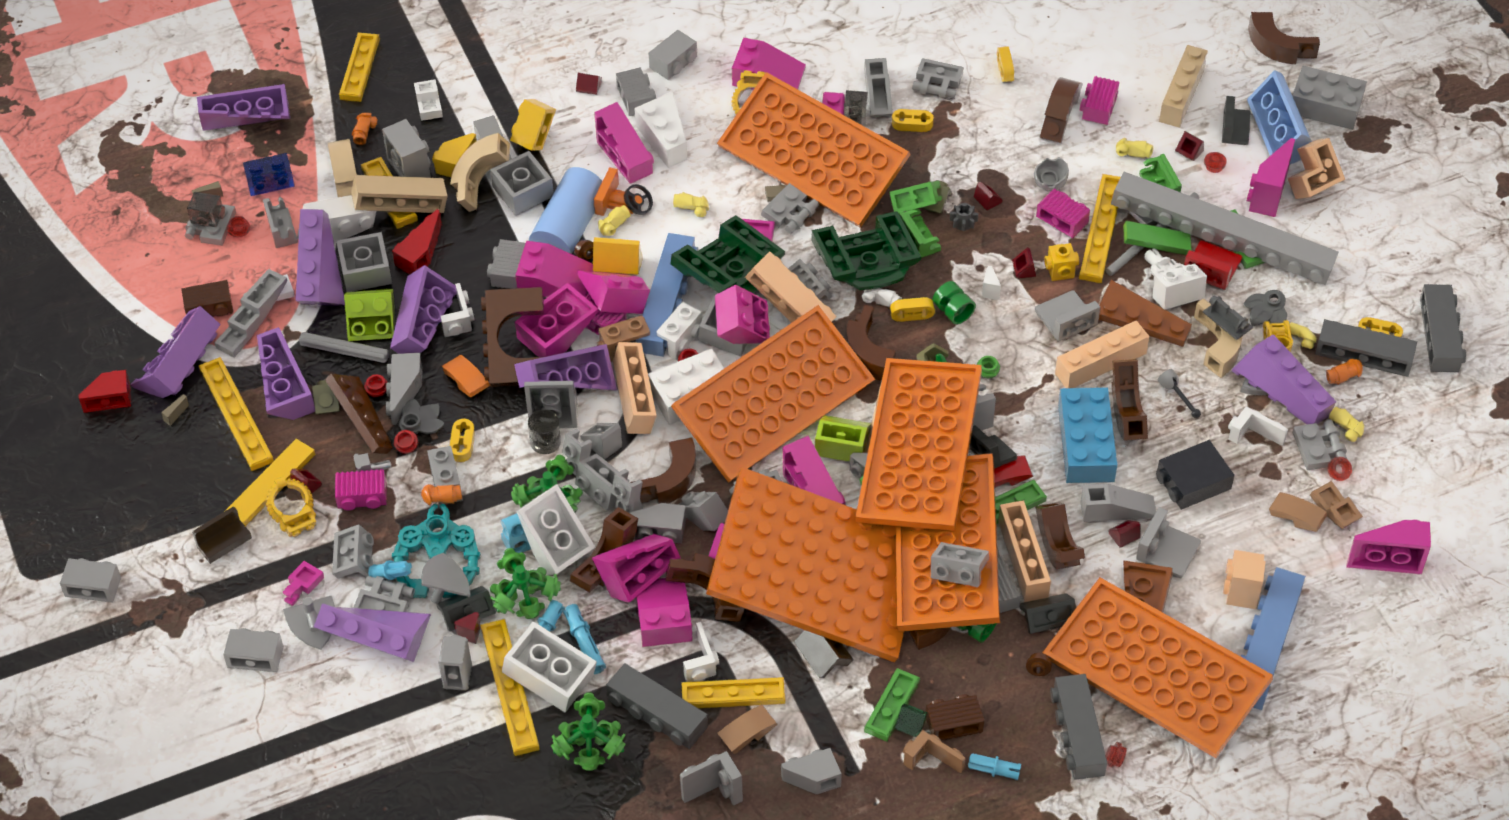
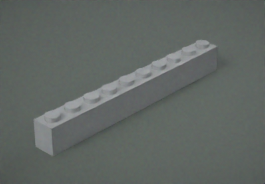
[1111,171,1339,285]

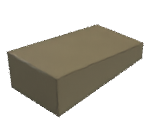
[192,181,223,202]
[765,185,787,202]
[161,394,189,426]

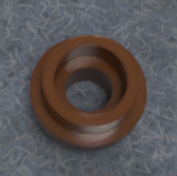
[574,240,593,261]
[1026,653,1052,676]

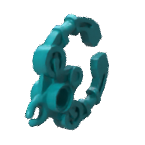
[392,503,481,598]

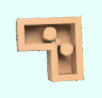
[1287,138,1345,199]
[1223,550,1266,609]

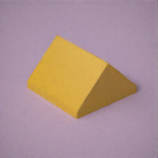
[593,237,643,275]

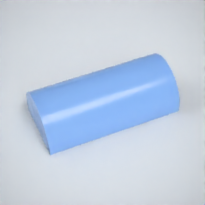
[1247,70,1312,164]
[529,167,602,254]

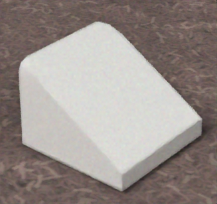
[982,266,1001,300]

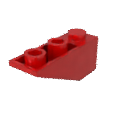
[392,209,442,274]

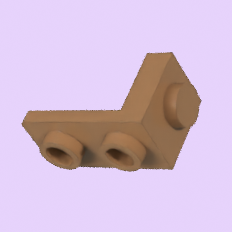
[596,316,650,362]
[903,730,965,773]

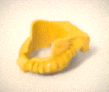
[731,70,765,114]
[266,476,316,537]

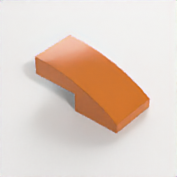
[442,355,490,397]

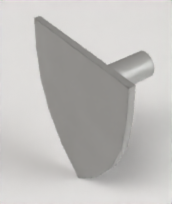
[421,553,470,604]
[283,595,335,650]

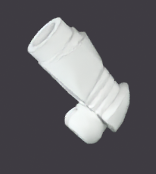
[862,288,902,308]

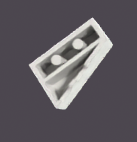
[635,91,687,168]

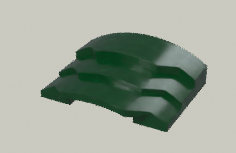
[811,211,921,290]
[670,215,785,294]

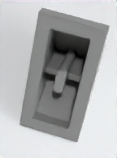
[580,423,622,460]

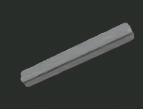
[299,332,389,363]

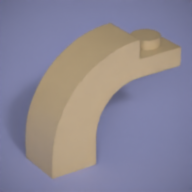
[451,133,510,212]
[328,139,357,197]
[1194,299,1242,378]

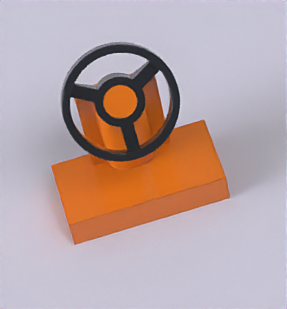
[594,167,653,216]

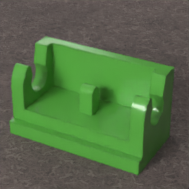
[1139,154,1182,192]
[890,181,942,213]
[899,209,941,258]

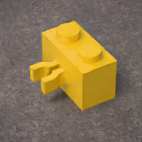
[510,99,556,151]

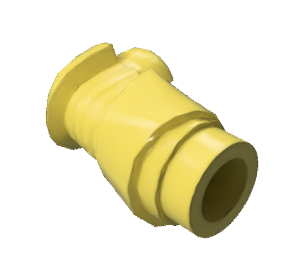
[1116,138,1154,158]
[673,192,709,217]
[598,205,631,236]
[1329,406,1364,442]

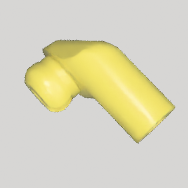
[1290,322,1317,349]

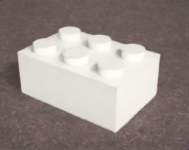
[648,349,724,425]
[502,621,597,712]

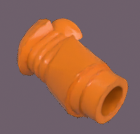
[352,113,378,145]
[1326,359,1363,385]
[421,484,462,505]

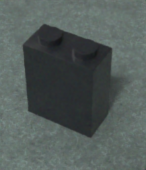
[1156,439,1235,510]

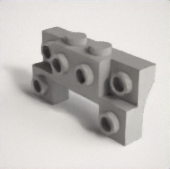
[562,429,643,513]

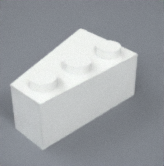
[297,195,376,244]

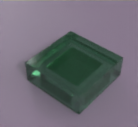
[895,703,928,737]

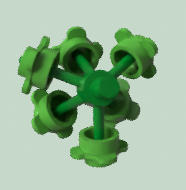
[511,455,583,513]
[490,548,561,619]
[551,693,626,771]

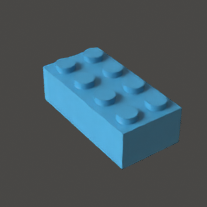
[1058,387,1117,483]

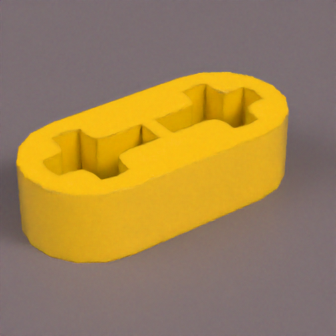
[997,46,1014,82]
[892,109,934,132]
[890,297,935,322]
[1358,317,1403,338]
[450,419,475,462]

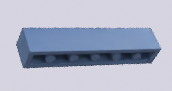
[636,233,699,357]
[1241,567,1306,710]

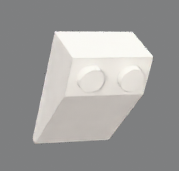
[516,484,595,575]

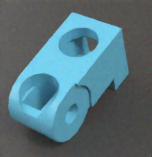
[501,513,531,553]

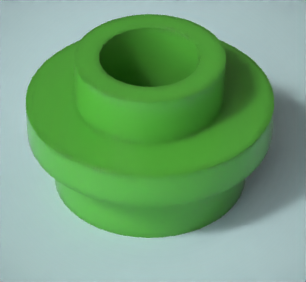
[977,356,1000,378]

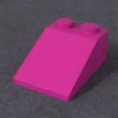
[732,37,806,90]
[1247,138,1295,217]
[515,241,593,297]
[577,271,650,314]
[515,283,599,357]
[1346,519,1431,574]
[636,578,693,647]

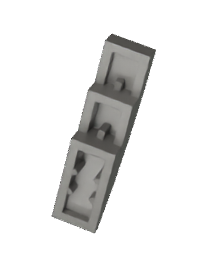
[214,269,288,358]

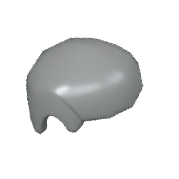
[1034,157,1069,191]

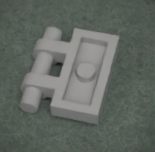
[912,58,964,99]
[761,183,819,233]
[185,200,236,246]
[1292,420,1347,470]
[353,576,415,612]

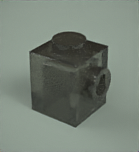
[844,90,868,126]
[187,192,225,228]

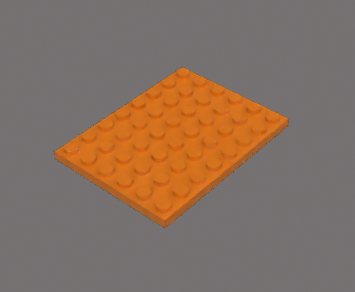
[706,467,904,663]

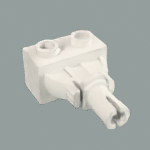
[1144,249,1207,310]

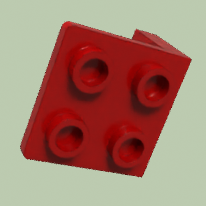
[1184,240,1242,290]

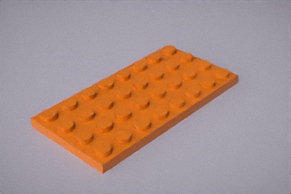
[717,72,911,228]
[671,305,875,483]
[855,358,982,531]
[896,454,1000,632]
[1042,577,1273,758]

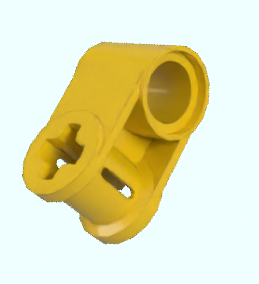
[1263,320,1293,353]

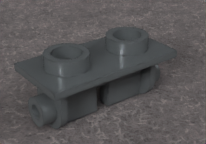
[1203,295,1253,340]

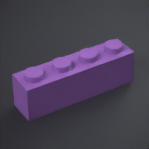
[197,84,290,131]
[296,209,345,306]
[390,265,457,354]
[131,306,221,398]
[257,327,315,420]
[1232,334,1337,424]
[514,344,617,391]
[314,603,431,662]

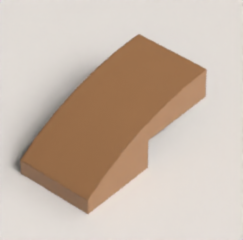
[1310,481,1363,529]
[1269,492,1328,532]
[718,704,778,754]

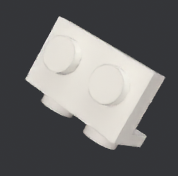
[657,302,702,360]

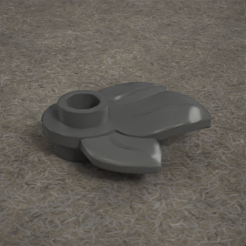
[1244,290,1287,326]
[399,399,444,434]

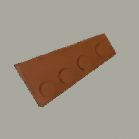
[1099,280,1192,347]
[1123,560,1173,612]

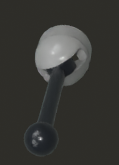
[1158,369,1201,418]

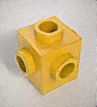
[1044,243,1079,281]

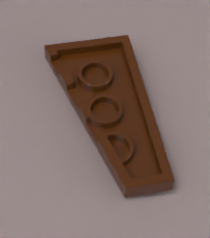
[325,374,393,454]

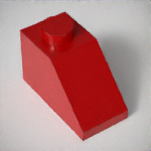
[79,370,131,413]

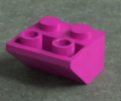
[715,285,770,344]

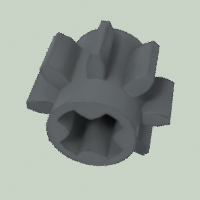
[950,203,978,231]

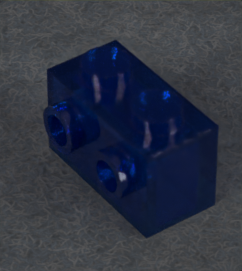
[243,153,295,196]

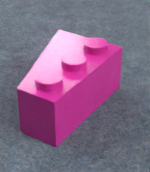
[594,102,654,184]
[783,435,846,505]
[592,534,681,603]

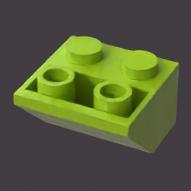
[344,289,395,341]
[815,415,871,462]

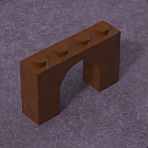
[481,287,544,387]

